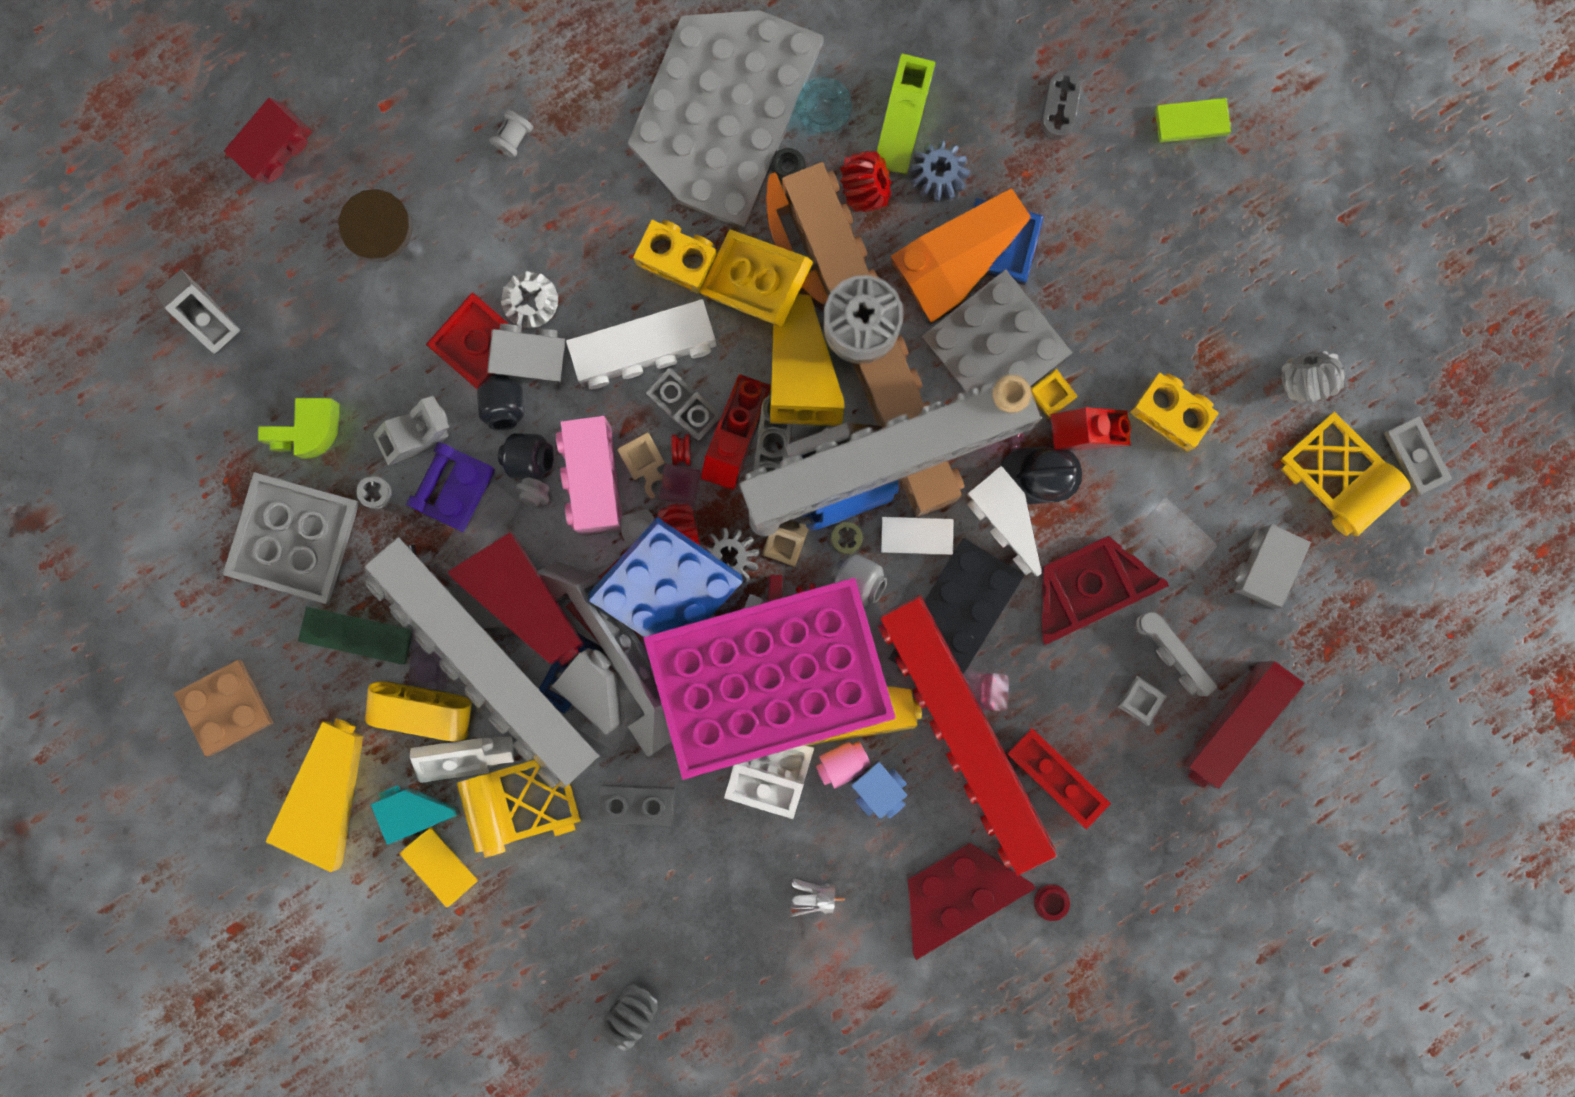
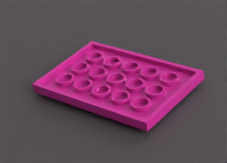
[643,578,896,780]

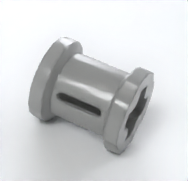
[489,110,534,157]

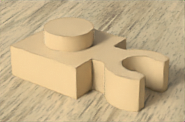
[617,431,672,499]

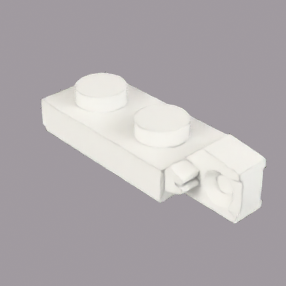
[410,736,515,783]

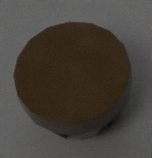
[338,189,412,263]

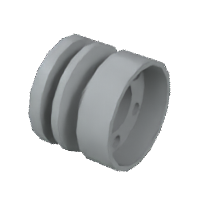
[824,276,903,364]

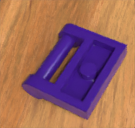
[406,442,496,533]

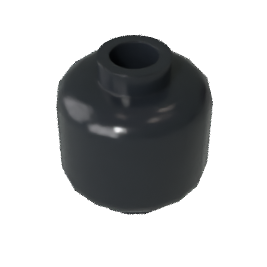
[477,375,525,431]
[498,433,554,480]

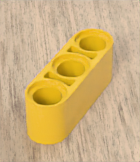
[365,681,472,742]

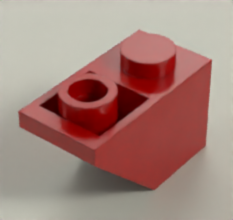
[1051,407,1131,451]

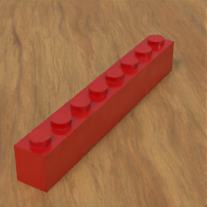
[878,594,1057,876]

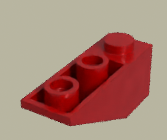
[700,374,771,490]

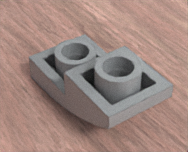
[644,367,722,441]

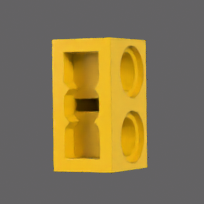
[633,220,717,295]
[1129,372,1219,452]

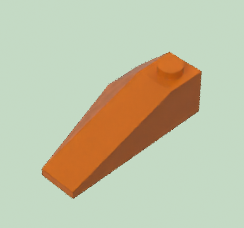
[891,188,1031,324]

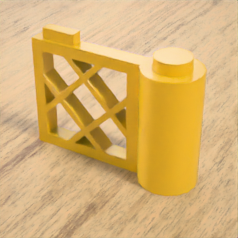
[1281,411,1411,537]
[456,760,581,858]

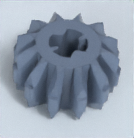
[909,140,970,202]

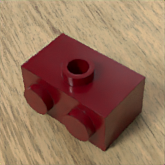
[224,97,313,184]

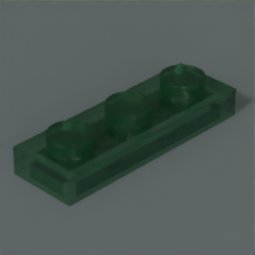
[298,606,414,665]

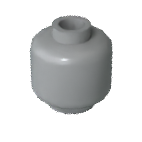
[831,554,887,607]

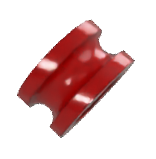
[671,434,691,466]

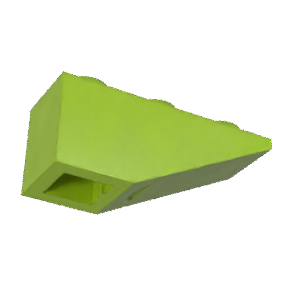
[877,53,936,175]

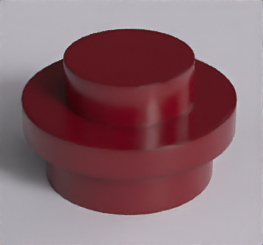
[1033,884,1070,921]

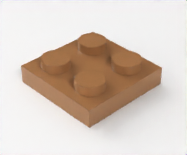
[173,660,273,757]

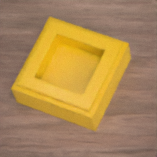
[1031,368,1078,419]

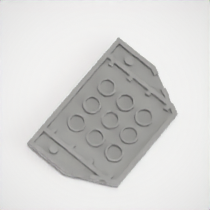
[628,10,824,230]

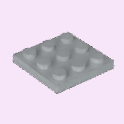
[922,270,1072,393]
[223,472,360,605]

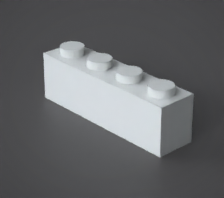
[566,299,717,389]

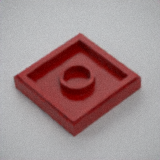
[425,292,509,389]

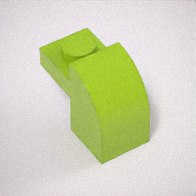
[258,398,339,459]

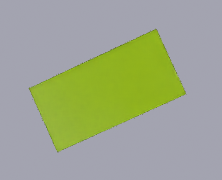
[1155,98,1231,143]

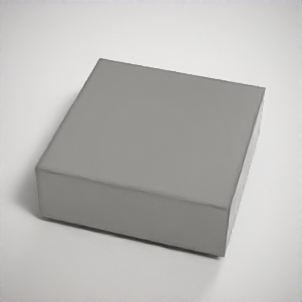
[1117,676,1168,726]

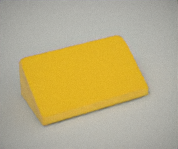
[400,827,478,908]

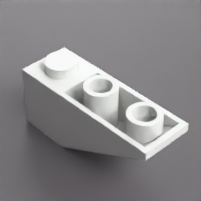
[967,466,1042,577]

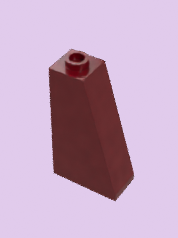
[448,532,584,666]
[1182,661,1305,789]

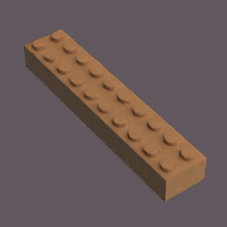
[782,162,964,518]

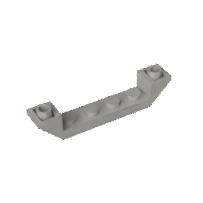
[538,562,672,757]

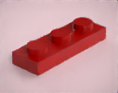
[1006,728,1111,830]

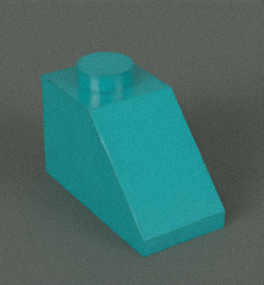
[370,785,461,845]

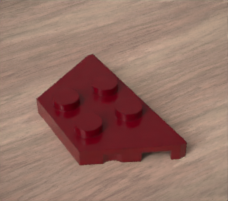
[1041,536,1169,646]
[907,842,1036,960]

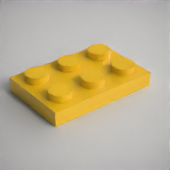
[699,229,813,327]

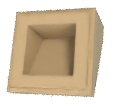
[762,520,809,567]

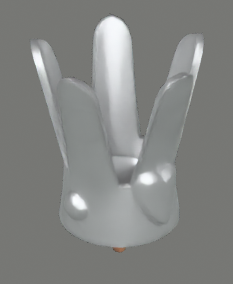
[790,879,845,917]

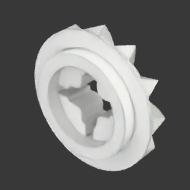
[501,271,558,328]

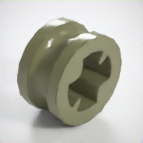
[831,522,863,555]

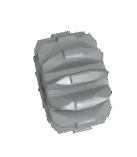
[1281,351,1345,403]
[701,528,760,583]

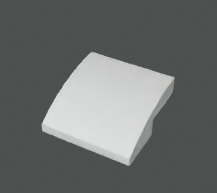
[724,745,814,819]

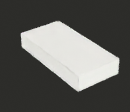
[881,517,954,555]

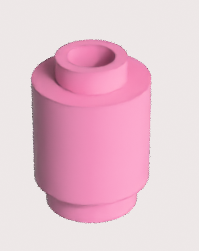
[815,741,872,789]

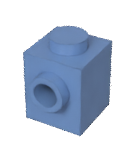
[851,761,907,819]

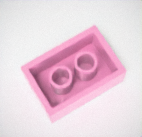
[556,416,622,536]

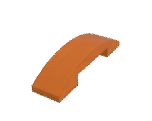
[766,172,828,312]

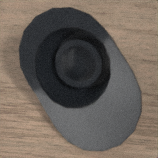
[998,446,1083,504]

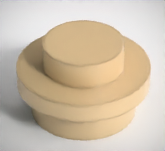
[992,375,1031,413]

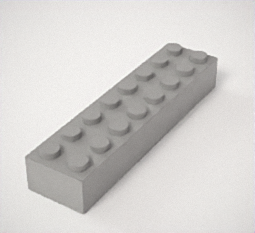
[739,376,1041,532]
[364,537,599,789]

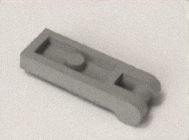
[1135,612,1218,696]

